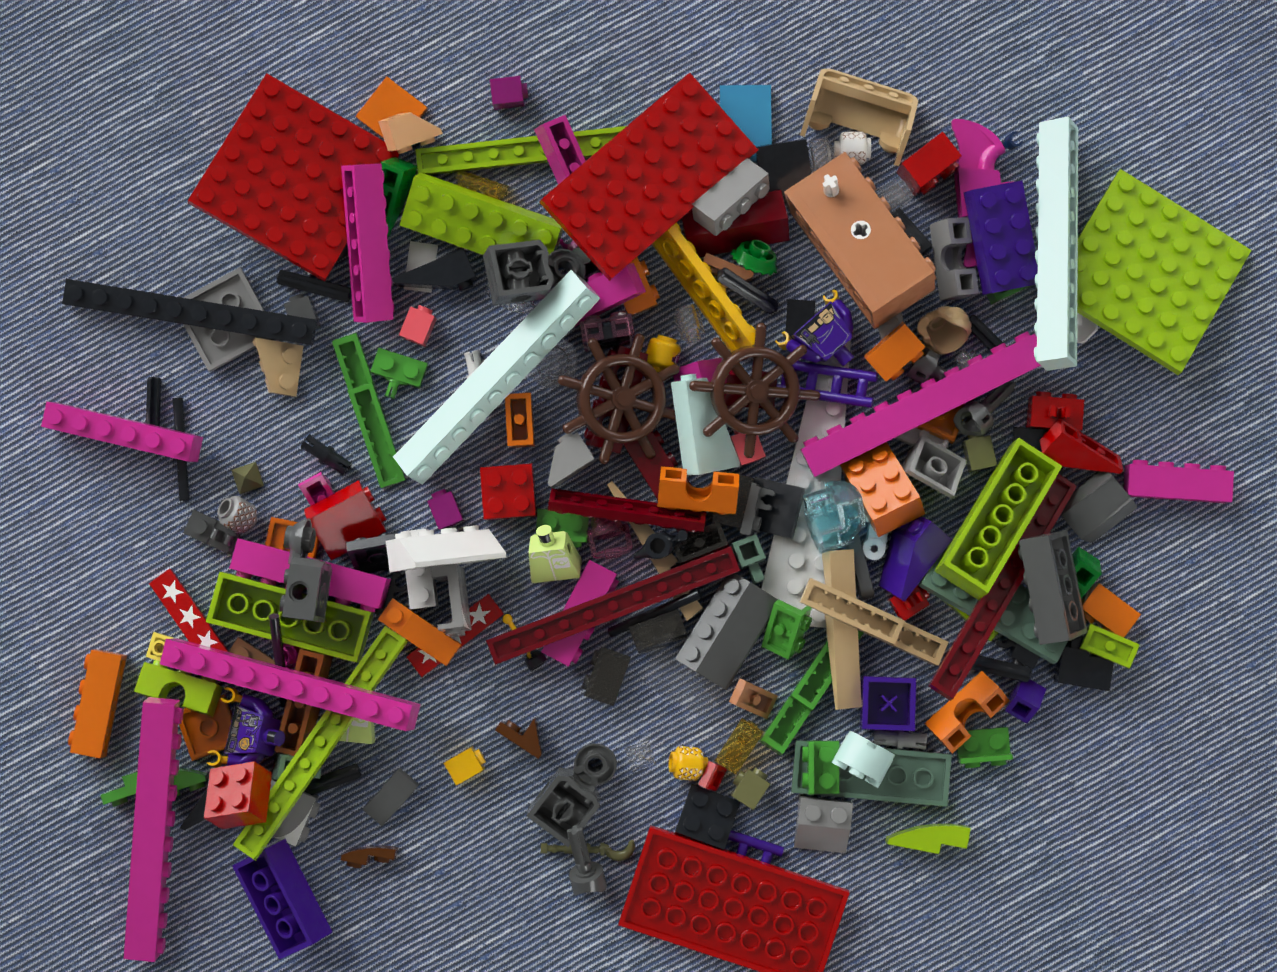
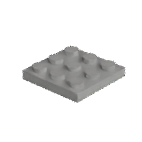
[183,267,271,372]

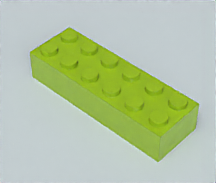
[399,172,563,255]
[934,438,1062,600]
[206,572,374,663]

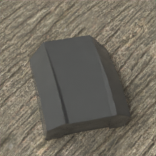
[1061,471,1137,543]

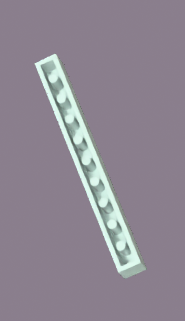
[1034,116,1078,371]
[393,270,600,485]

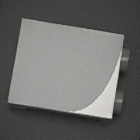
[430,564,472,637]
[270,779,321,847]

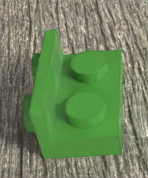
[536,509,589,548]
[761,599,812,660]
[957,727,1013,768]
[802,741,839,795]

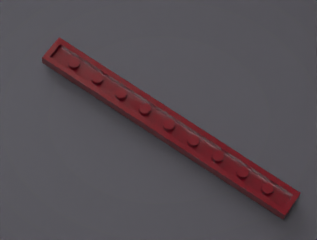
[928,474,1077,701]
[486,546,740,665]

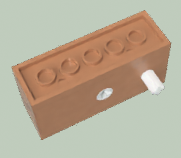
[784,152,936,329]

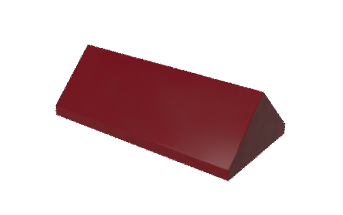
[681,190,790,257]

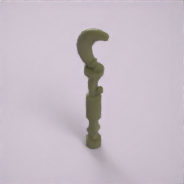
[541,840,635,861]

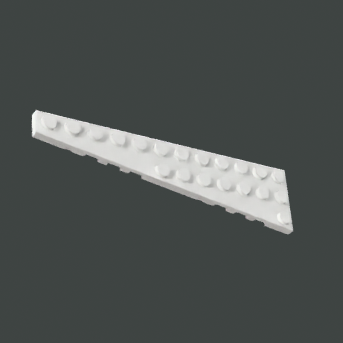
[761,340,851,628]

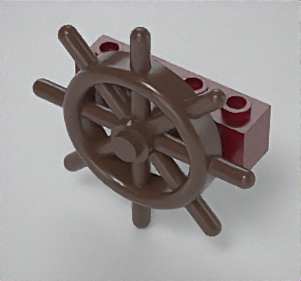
[558,333,680,464]

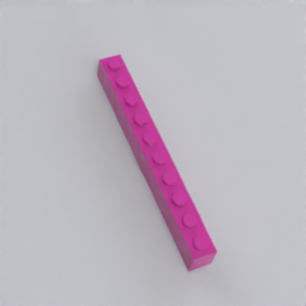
[800,331,1041,477]
[160,638,421,731]
[124,697,183,962]

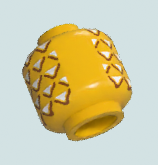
[668,746,708,781]

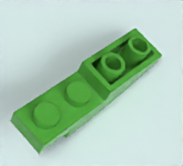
[100,768,209,807]

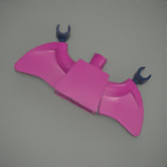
[951,119,1023,268]

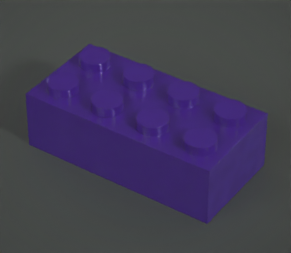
[964,180,1038,295]
[232,839,333,960]

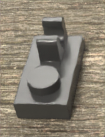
[740,482,776,536]
[183,510,241,555]

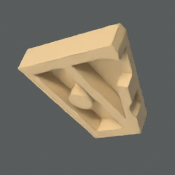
[252,337,303,397]

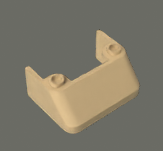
[800,69,918,166]

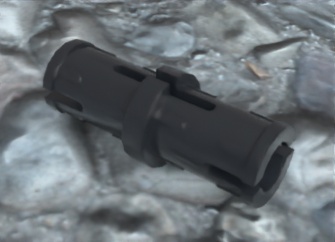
[300,434,353,476]

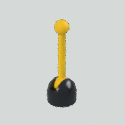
[502,614,548,672]

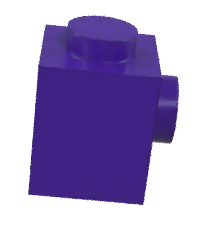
[1004,679,1046,724]

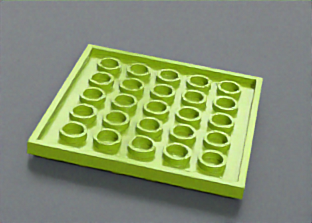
[1077,169,1252,375]

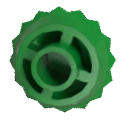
[730,240,778,276]

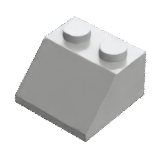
[548,432,596,489]
[902,435,967,499]
[794,795,853,853]

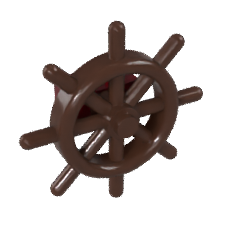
[689,323,821,458]

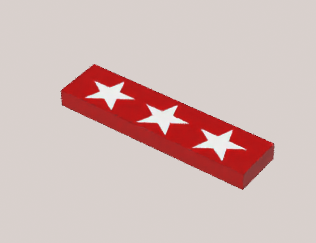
[149,568,229,652]
[407,594,504,677]

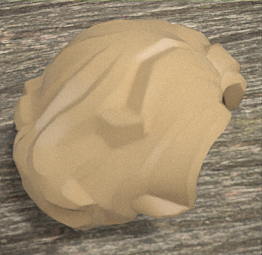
[917,306,972,355]

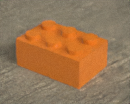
[840,442,925,537]

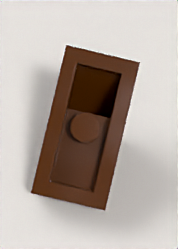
[495,718,542,759]

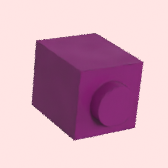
[490,76,528,110]
[427,489,465,530]

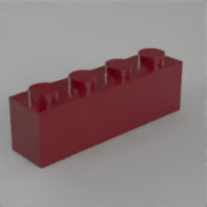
[623,430,691,532]

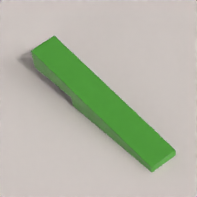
[332,332,406,488]
[759,630,863,756]

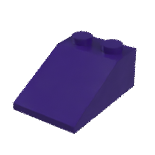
[879,516,953,602]

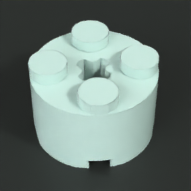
[832,731,895,788]

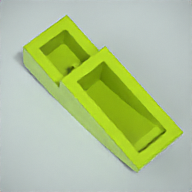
[885,824,971,854]

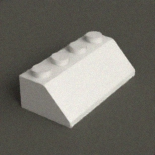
[386,525,506,572]

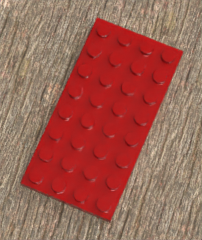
[539,73,758,281]
[618,825,850,972]

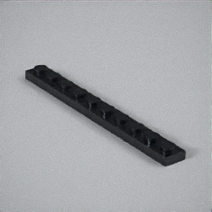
[62,279,317,345]

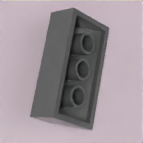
[1018,530,1088,645]
[675,573,778,690]

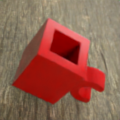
[887,585,930,621]

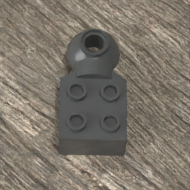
[483,240,585,306]
[280,518,332,623]
[526,743,617,847]

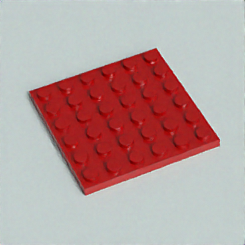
[188,73,400,282]

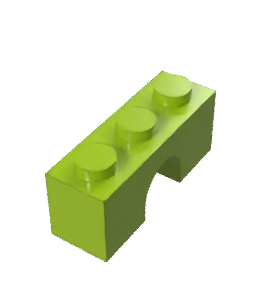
[134,660,223,717]

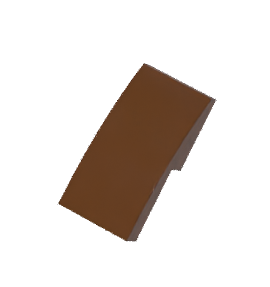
[340,845,399,868]

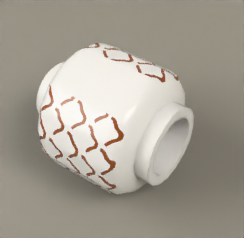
[834,132,871,165]

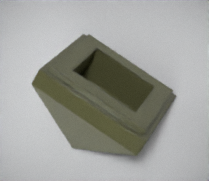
[231,462,264,494]

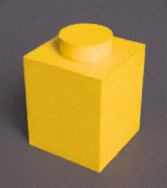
[444,746,486,786]

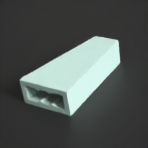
[671,374,740,475]

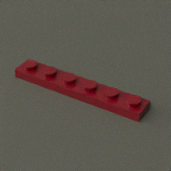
[548,488,706,532]

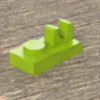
[1080,624,1140,669]

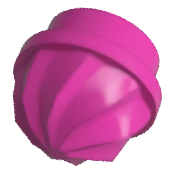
[283,644,300,669]

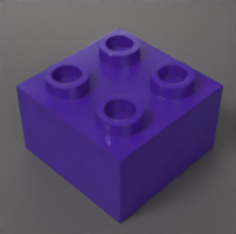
[860,676,916,731]

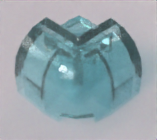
[803,481,866,554]

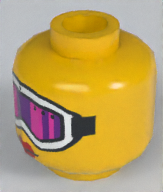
[646,334,681,372]

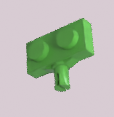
[370,348,428,399]

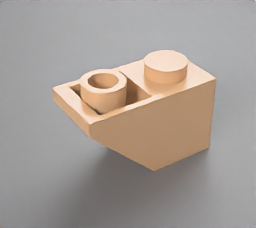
[378,112,443,154]

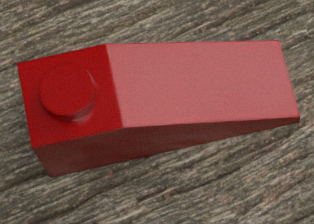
[1040,418,1123,474]

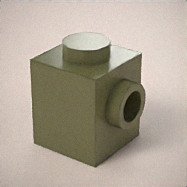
[731,767,770,810]

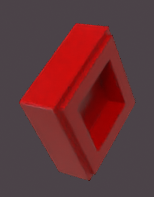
[698,761,727,792]

